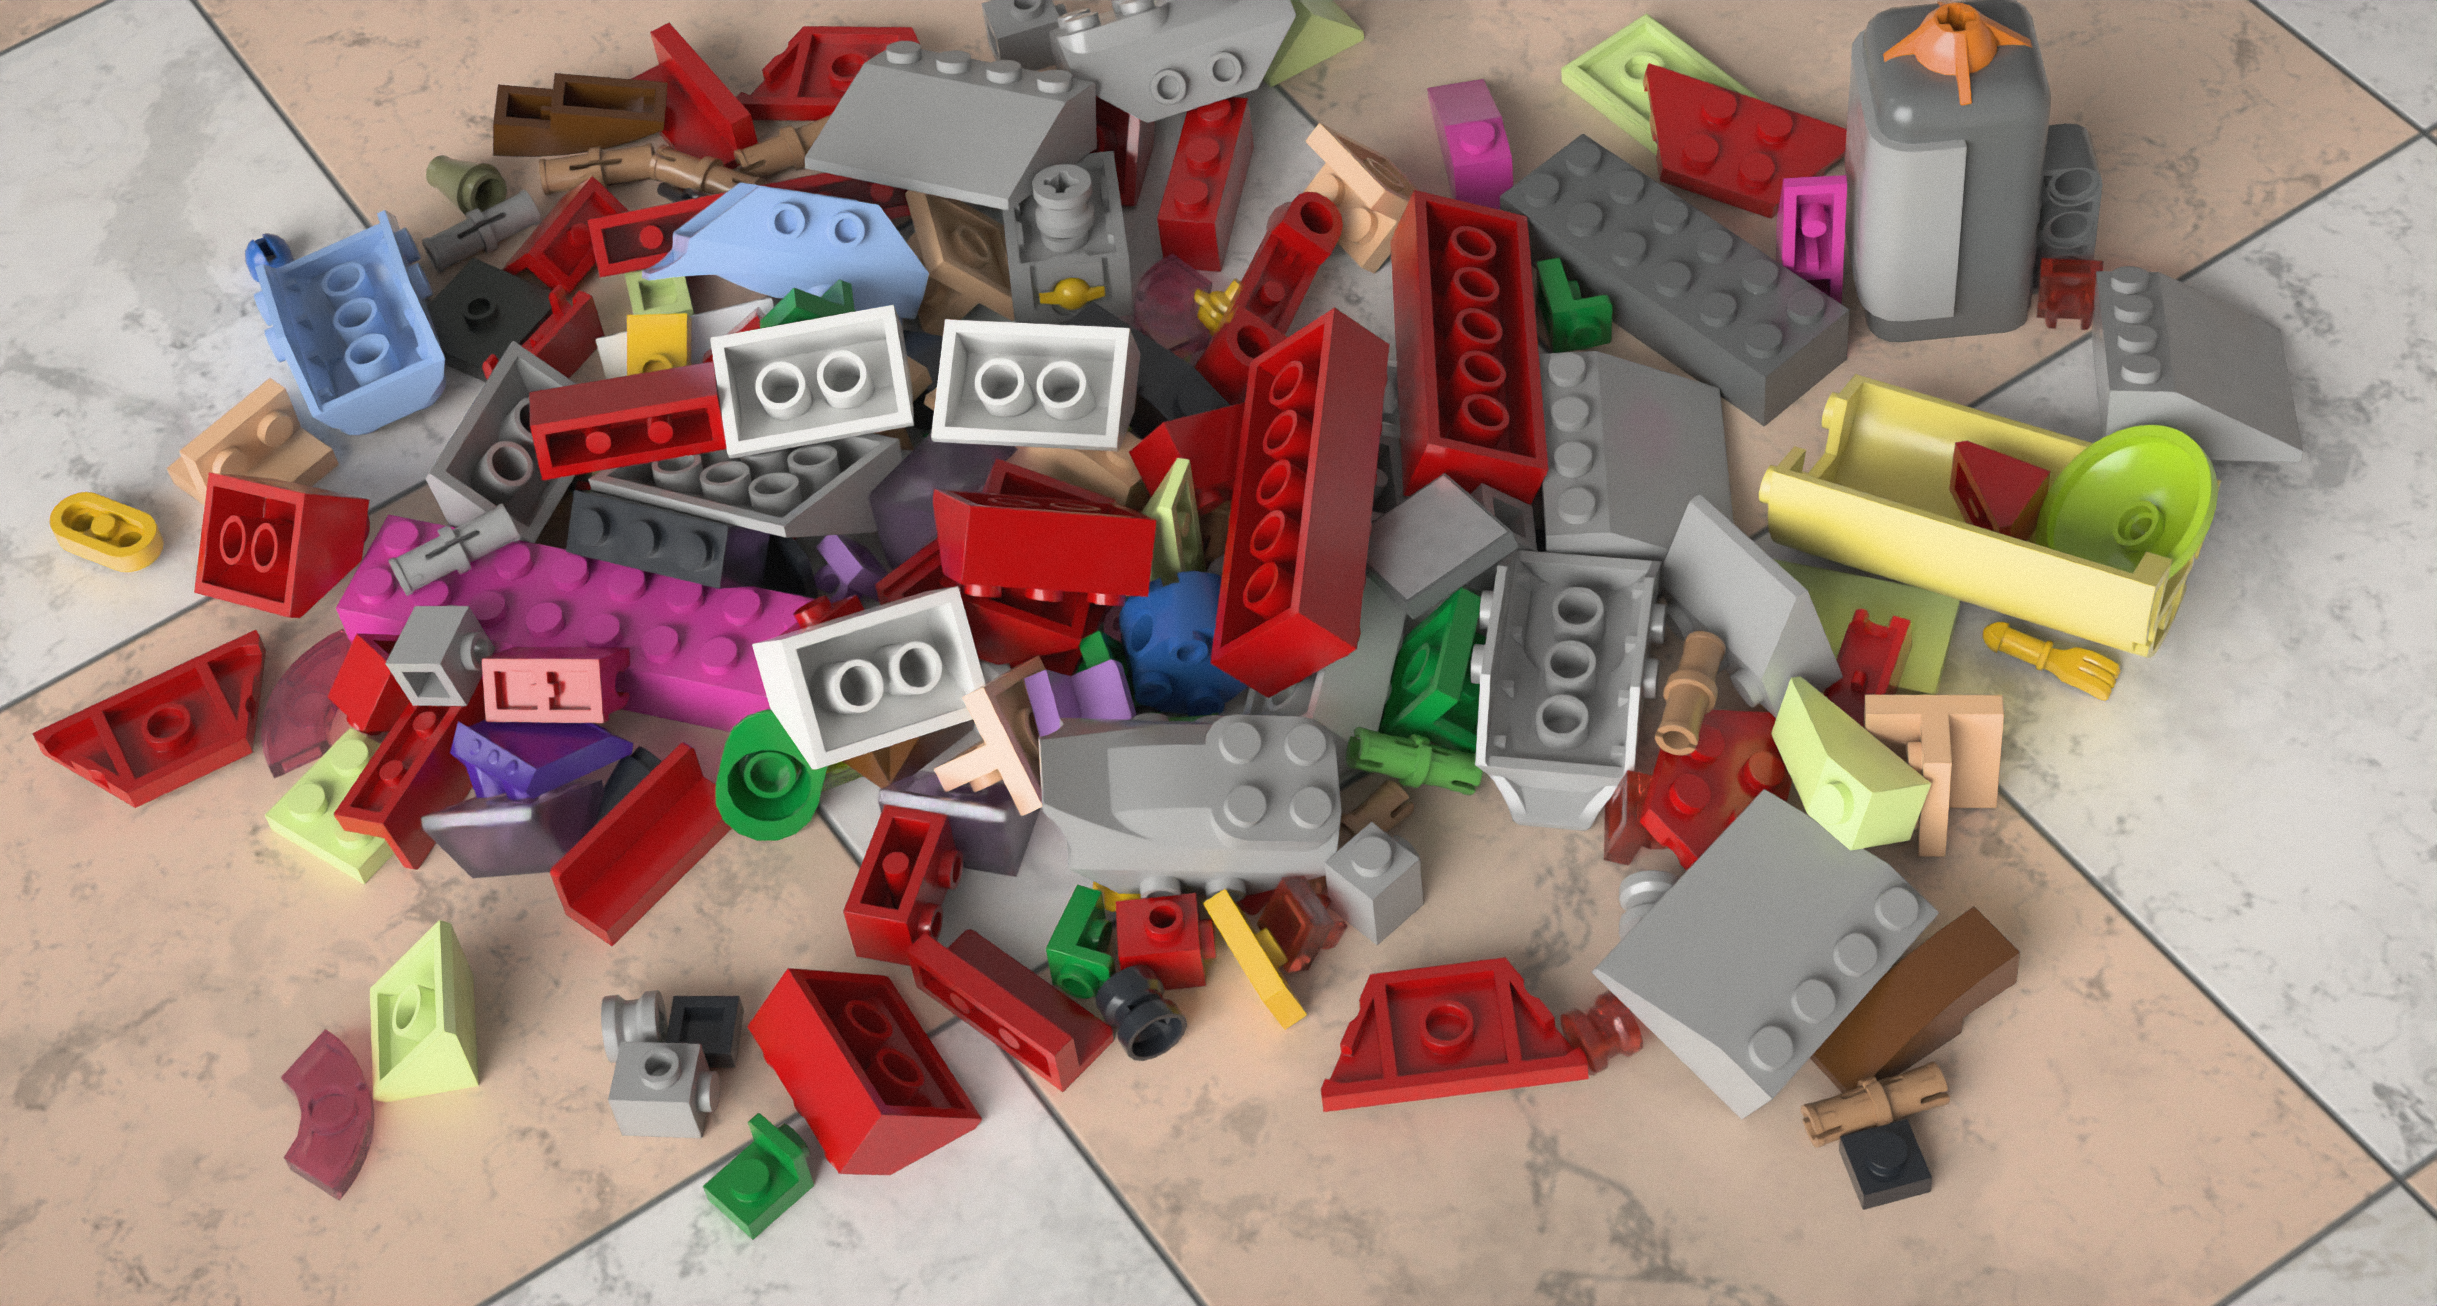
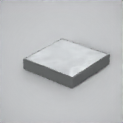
[1365,473,1519,619]

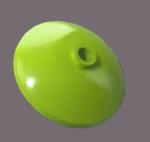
[2036,425,2218,579]

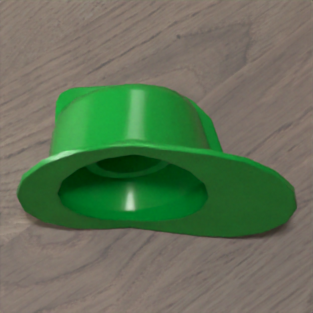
[716,709,828,841]

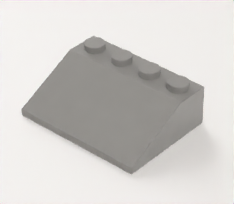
[804,41,1097,211]
[2091,266,2303,462]
[1539,351,1734,569]
[589,433,910,538]
[1592,789,1939,1119]

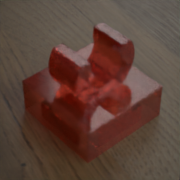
[2036,258,2103,330]
[1604,770,1666,866]
[1257,875,1348,972]

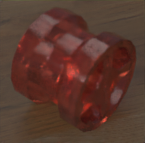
[1560,990,1643,1076]

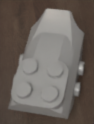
[1049,0,1296,123]
[1471,550,1667,831]
[1038,713,1341,902]

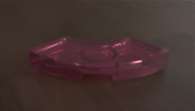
[1133,254,1213,358]
[261,629,351,778]
[281,1029,374,1201]

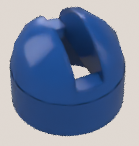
[245,233,295,282]

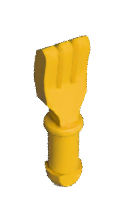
[1982,622,2121,701]

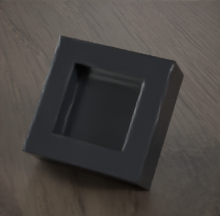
[666,996,744,1068]
[1839,1119,1932,1210]

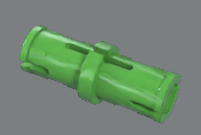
[1346,726,1483,796]

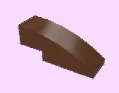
[493,73,668,157]
[1810,906,2020,1093]

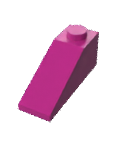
[1427,79,1513,210]
[1776,175,1847,304]

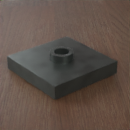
[427,258,553,382]

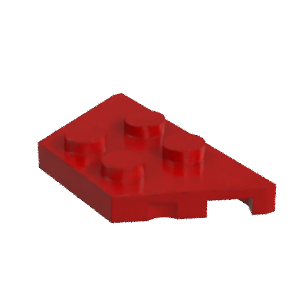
[736,26,920,121]
[1643,63,1847,219]
[32,629,266,808]
[1639,709,1792,871]
[1321,957,1589,1112]

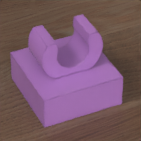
[814,535,888,602]

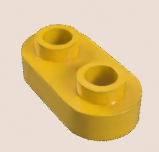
[49,492,164,572]

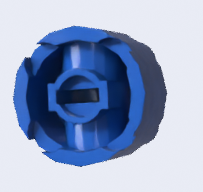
[1119,571,1248,716]

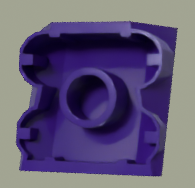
[450,720,633,800]

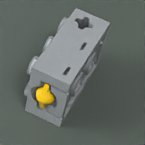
[1002,151,1134,324]

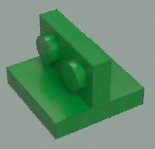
[1378,587,1486,754]

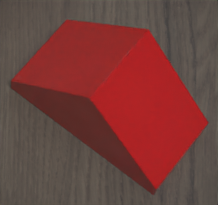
[1949,440,2051,541]

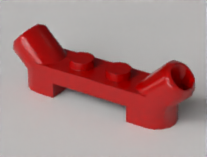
[1194,191,1343,406]

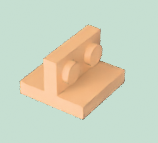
[1303,123,1420,274]
[905,190,1015,336]
[167,378,339,506]
[934,655,1046,816]
[1864,695,2004,857]

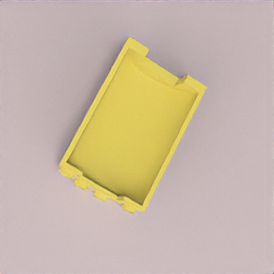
[1759,374,2221,658]

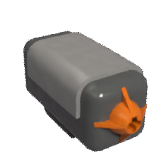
[1845,0,2103,342]

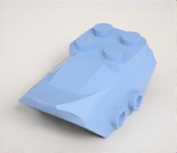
[642,182,929,325]
[254,210,446,435]

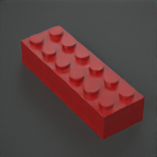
[1390,190,1549,505]
[1210,307,1390,699]

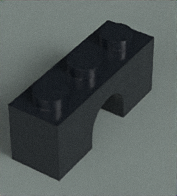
[566,490,770,589]

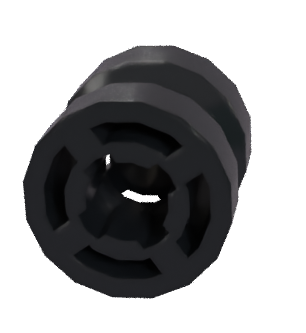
[1095,965,1187,1061]

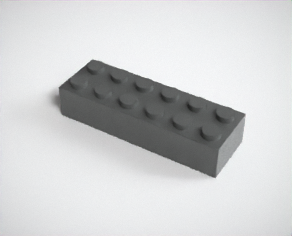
[1500,134,1849,426]

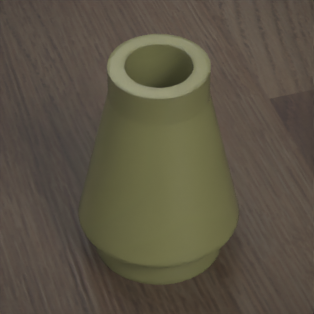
[426,155,507,215]

